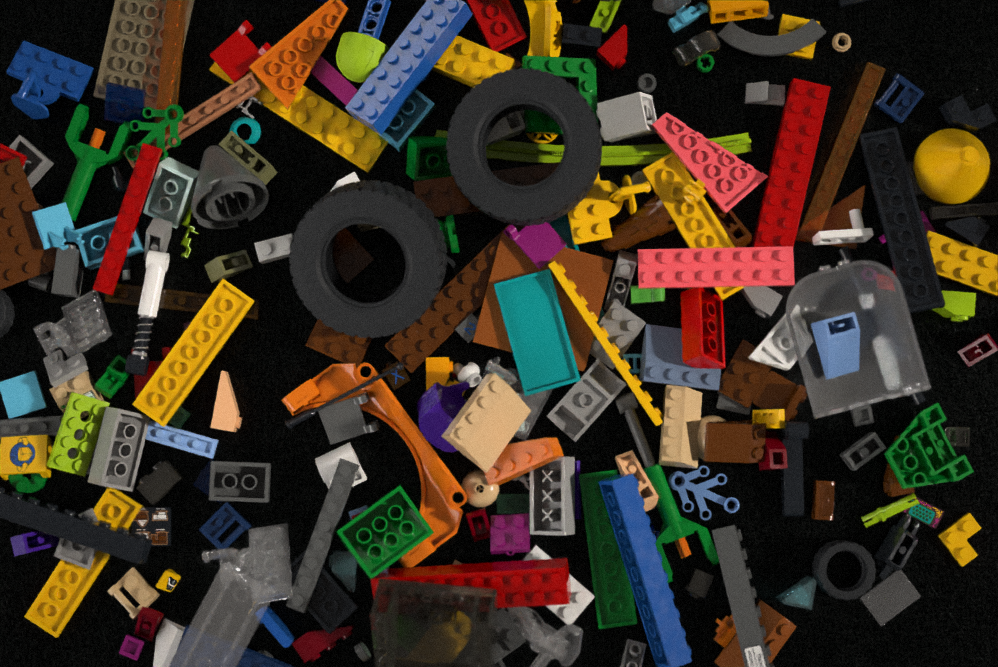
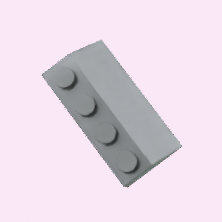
[88,406,150,492]

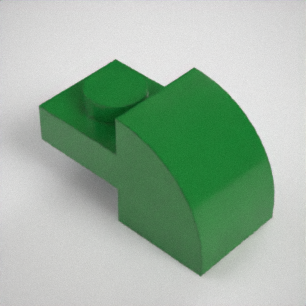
[94,355,131,399]

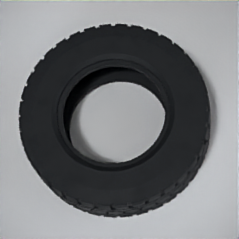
[446,68,602,226]
[289,180,447,338]

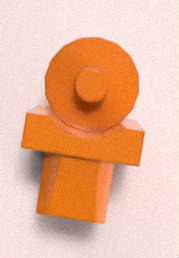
[714,614,736,648]

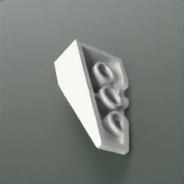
[153,619,185,667]

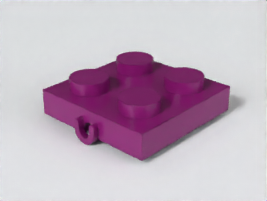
[490,513,530,556]

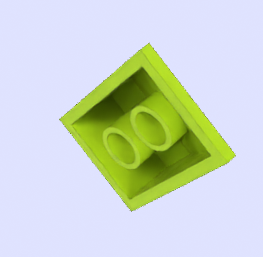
[932,290,976,322]

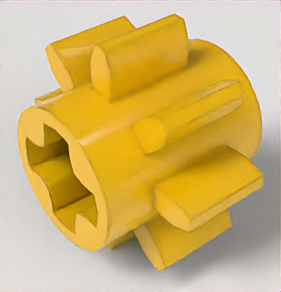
[683,178,707,203]

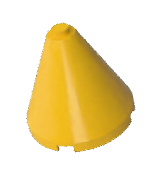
[913,128,991,205]

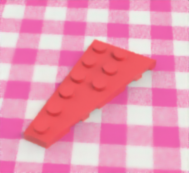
[651,112,768,214]

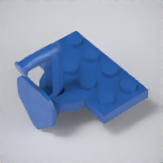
[6,40,94,119]

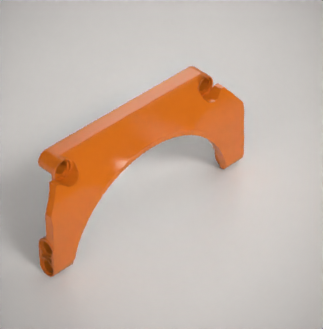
[282,363,467,568]

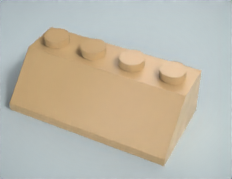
[659,385,702,469]

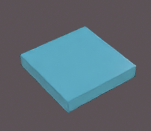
[0,371,47,419]

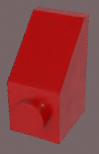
[596,24,627,70]

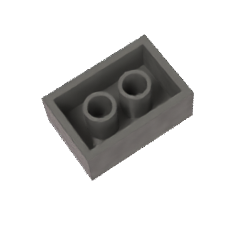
[209,461,271,503]

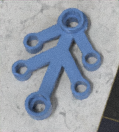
[669,466,739,520]

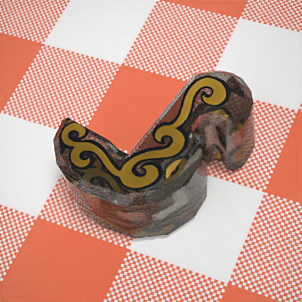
[673,30,721,67]

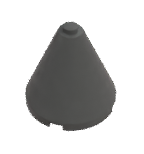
[191,145,269,229]

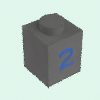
[455,313,479,344]

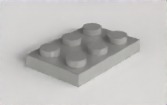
[589,300,646,369]

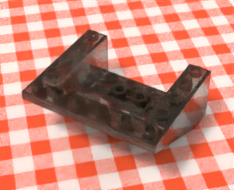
[370,579,497,667]

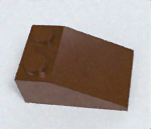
[704,420,766,463]

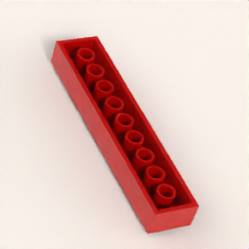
[751,78,831,247]
[371,558,571,615]

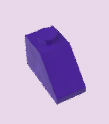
[10,531,59,556]

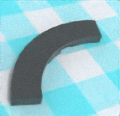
[717,19,826,56]

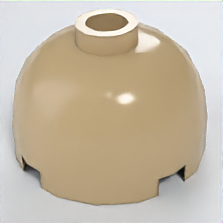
[461,469,499,508]

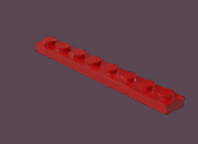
[93,143,163,296]

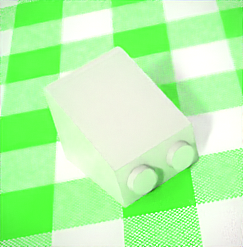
[596,92,657,142]

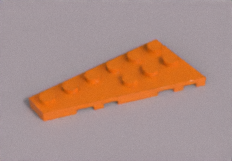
[249,0,348,111]

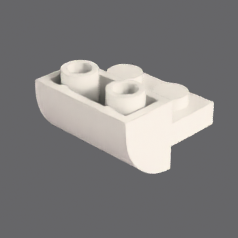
[315,442,367,489]

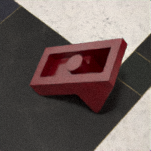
[134,607,164,642]

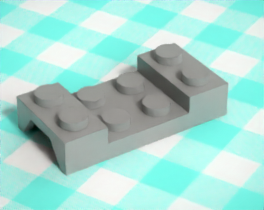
[546,359,627,442]

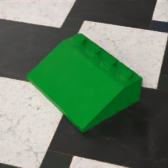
[335,485,434,579]

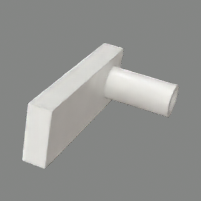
[812,209,874,245]

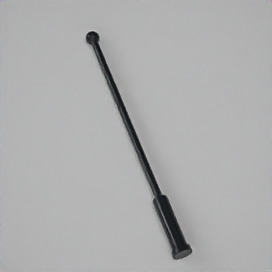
[285,362,404,429]

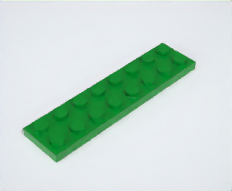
[579,470,637,629]

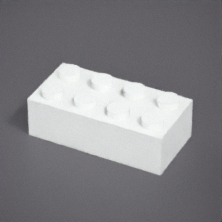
[521,544,595,626]

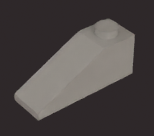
[741,286,783,318]

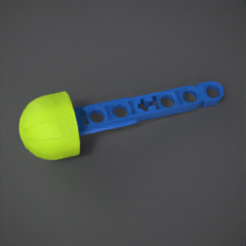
[336,0,391,83]

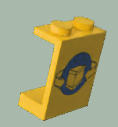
[0,435,53,480]

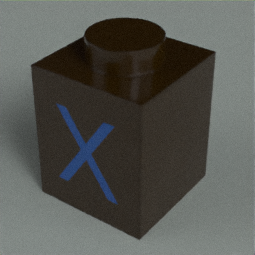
[382,360,411,391]

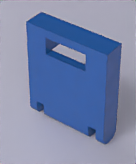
[255,603,296,648]

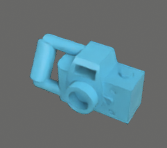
[668,2,709,33]

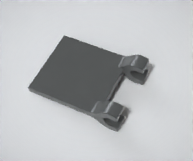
[318,391,380,444]

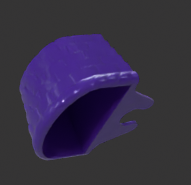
[417,381,470,452]

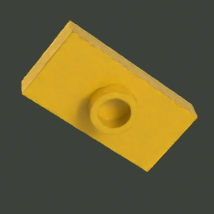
[752,409,785,429]

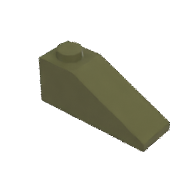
[219,130,277,185]

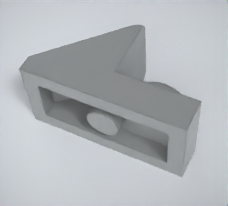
[745,81,785,106]

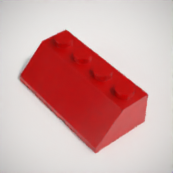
[680,288,726,369]

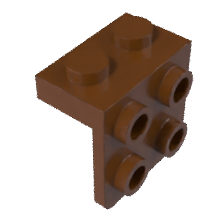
[752,371,807,422]

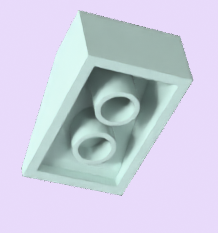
[143,157,199,229]

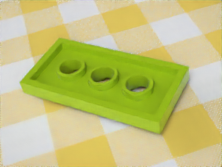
[47,392,110,477]

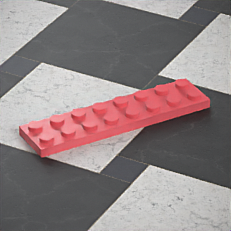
[637,246,795,289]

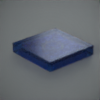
[104,82,146,126]

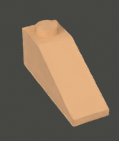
[210,371,242,432]
[615,450,659,512]

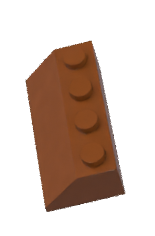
[714,599,797,667]

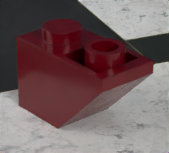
[759,431,788,470]

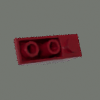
[292,624,354,663]

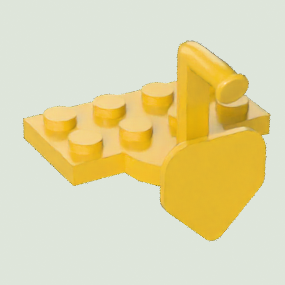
[567,172,651,245]

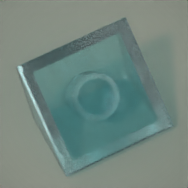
[776,576,817,609]

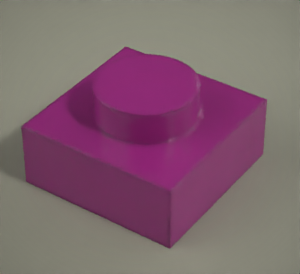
[119,634,145,661]

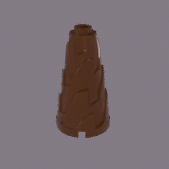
[601,195,676,253]

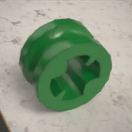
[696,54,714,73]

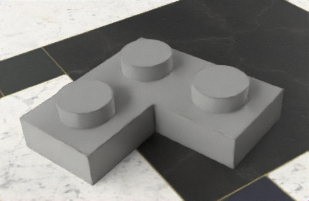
[43,350,89,388]

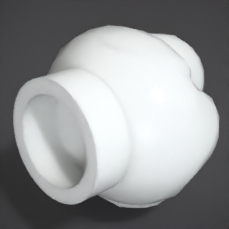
[452,362,482,387]

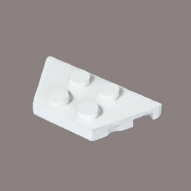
[748,304,812,371]

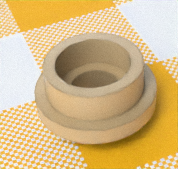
[832,33,851,52]

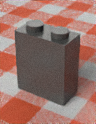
[51,244,84,298]

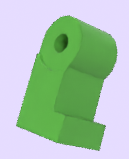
[629,285,666,304]

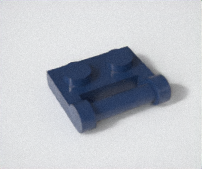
[873,74,925,124]
[199,502,251,554]

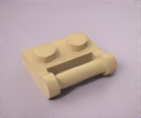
[108,567,160,620]

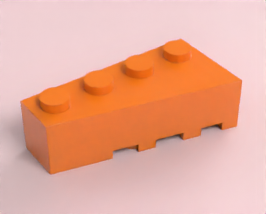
[484,438,564,486]

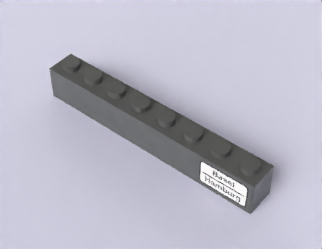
[712,525,774,667]

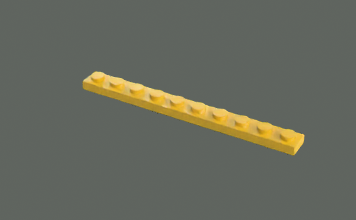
[548,261,663,426]

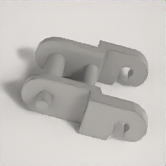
[236,96,263,119]

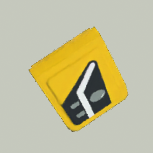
[156,569,181,592]

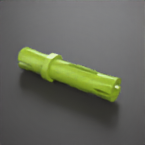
[861,493,920,528]

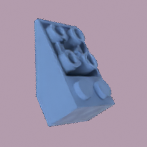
[811,312,860,380]

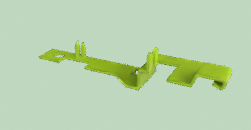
[180,204,198,257]

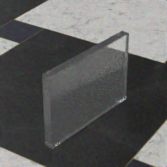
[860,570,921,626]

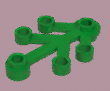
[125,104,184,161]

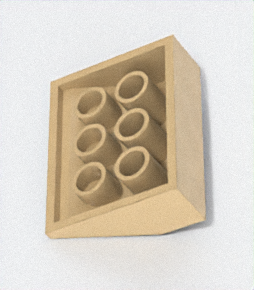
[442,373,531,473]

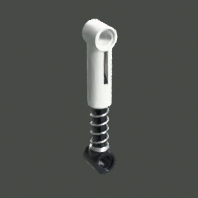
[125,250,170,376]

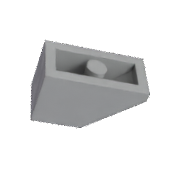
[144,217,172,260]

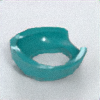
[229,116,261,144]

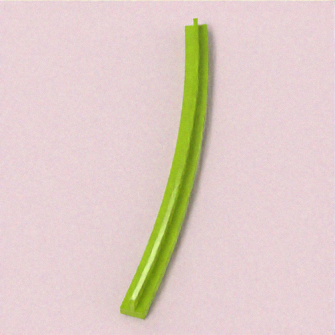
[435,130,752,166]

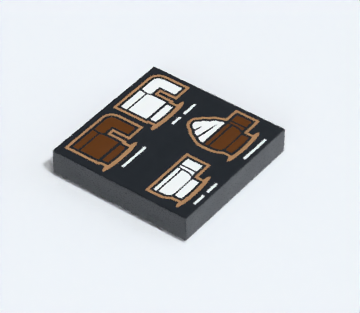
[131,507,171,546]

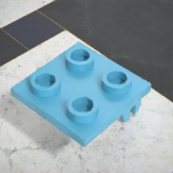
[32,202,84,250]

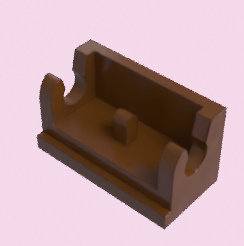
[811,480,835,520]

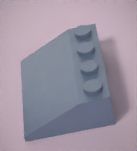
[639,324,721,391]

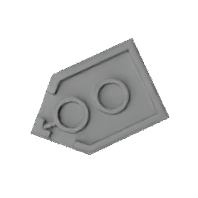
[54,508,98,570]

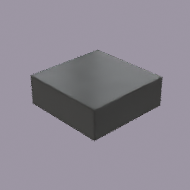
[850,404,874,427]

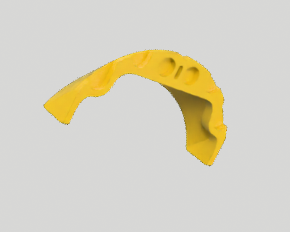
[524,0,562,57]

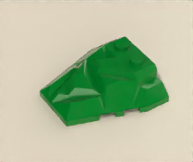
[885,403,974,489]

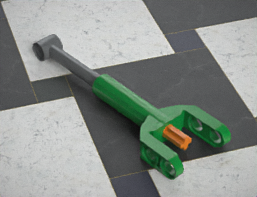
[28,104,133,292]
[614,392,720,583]

